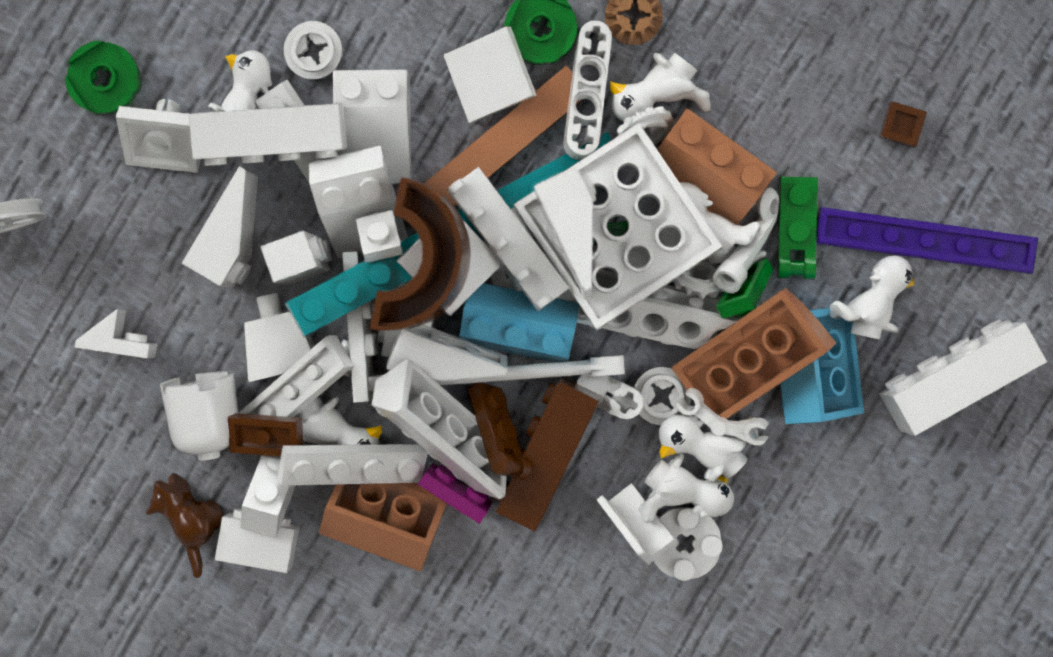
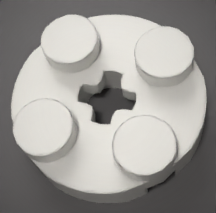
[654,507,723,581]

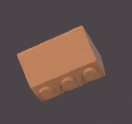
[657,108,777,225]
[318,483,447,572]

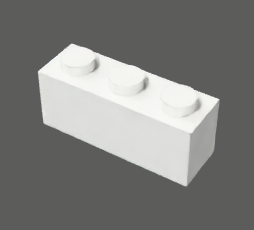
[260,231,333,285]

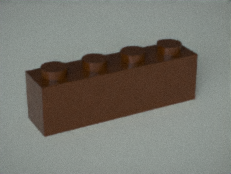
[495,377,602,532]

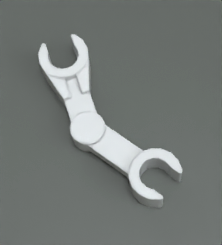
[677,388,769,446]

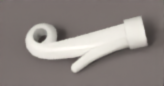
[713,187,780,293]

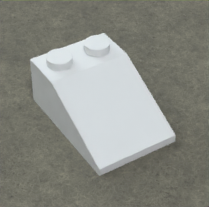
[333,70,411,184]
[309,145,408,258]
[534,166,597,300]
[182,167,258,288]

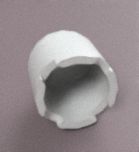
[160,371,238,460]

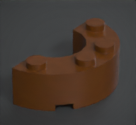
[369,177,471,330]

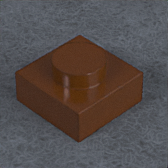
[879,101,927,148]

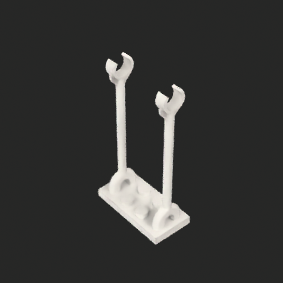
[342,245,625,403]

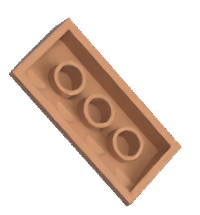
[671,288,836,419]

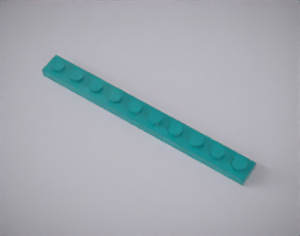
[285,132,612,337]

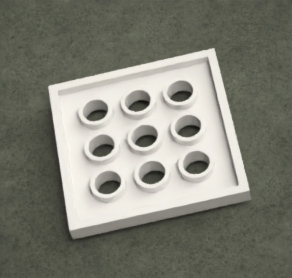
[514,123,723,331]

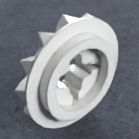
[284,21,342,80]
[617,106,674,145]
[671,259,724,300]
[634,367,691,425]

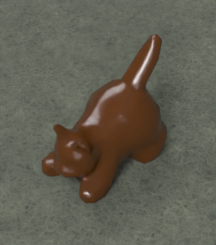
[146,473,224,578]

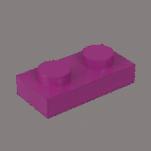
[418,462,493,524]

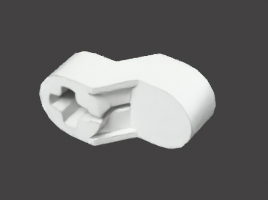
[577,374,643,419]

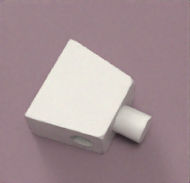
[244,293,314,382]

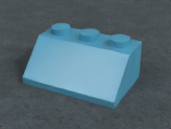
[460,283,580,362]
[781,308,864,424]

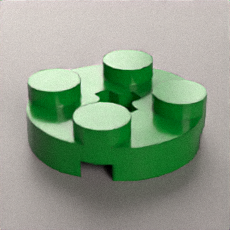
[504,0,578,65]
[65,41,142,115]

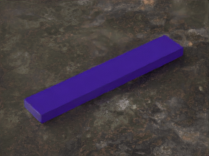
[816,207,1038,274]

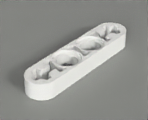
[564,21,612,160]

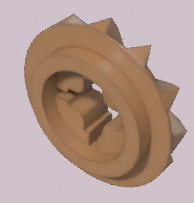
[605,0,663,45]

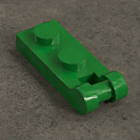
[777,176,818,279]

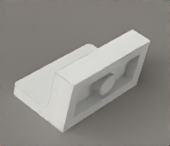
[596,483,677,565]

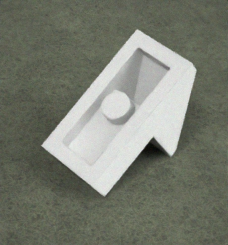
[75,309,157,358]

